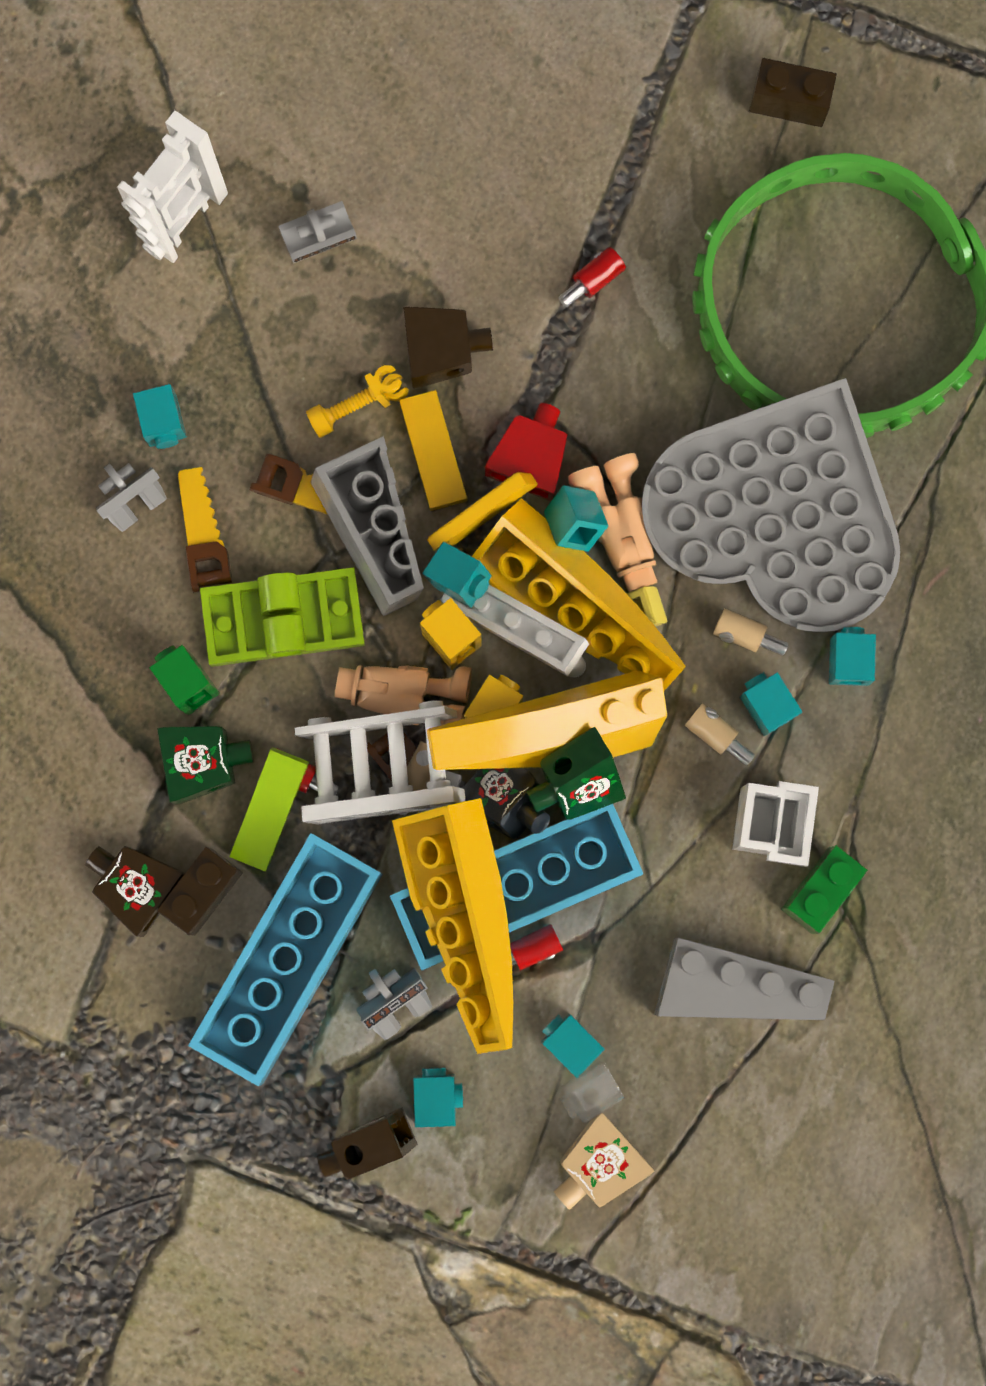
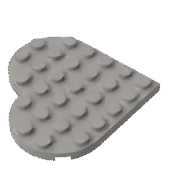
[642,378,900,632]

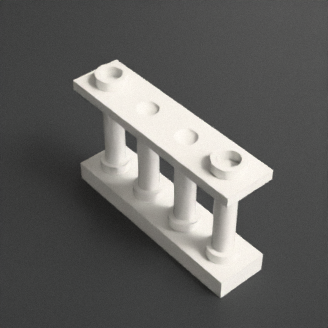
[294,701,465,824]

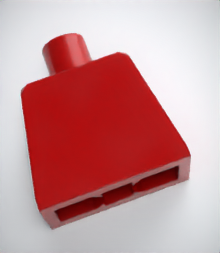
[485,403,567,501]

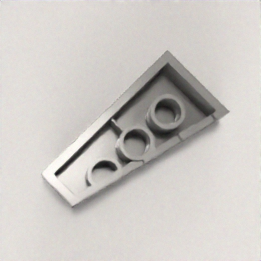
[311,436,424,617]
[654,938,835,1020]

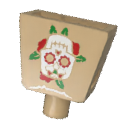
[553,1110,654,1210]

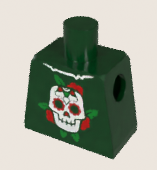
[157,726,254,805]
[526,727,626,820]

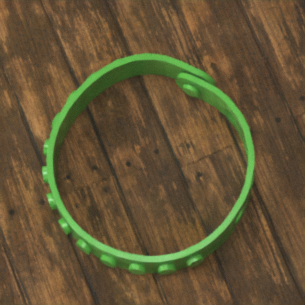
[692,153,986,438]

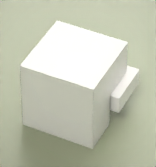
[732,781,819,867]

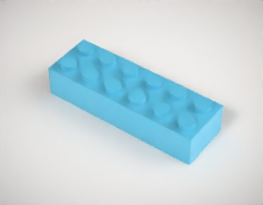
[390,804,644,971]
[188,833,383,1086]

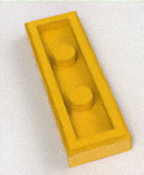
[399,390,467,511]
[427,472,538,551]

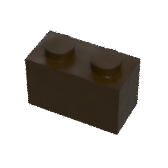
[749,58,837,127]
[157,847,243,936]

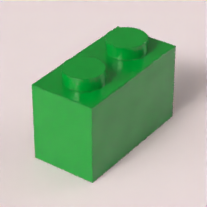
[149,645,220,716]
[781,845,868,934]

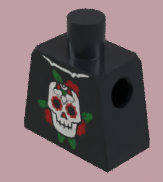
[463,768,550,839]

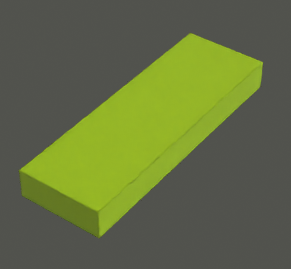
[229,747,309,872]

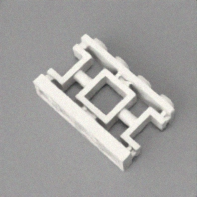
[117,111,228,263]

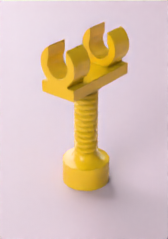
[306,365,409,438]

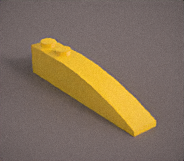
[472,498,686,691]
[427,670,667,770]
[392,798,513,1054]

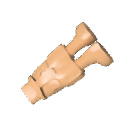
[567,453,658,593]
[335,665,472,725]

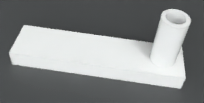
[440,585,589,678]

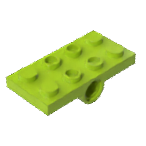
[200,567,365,667]

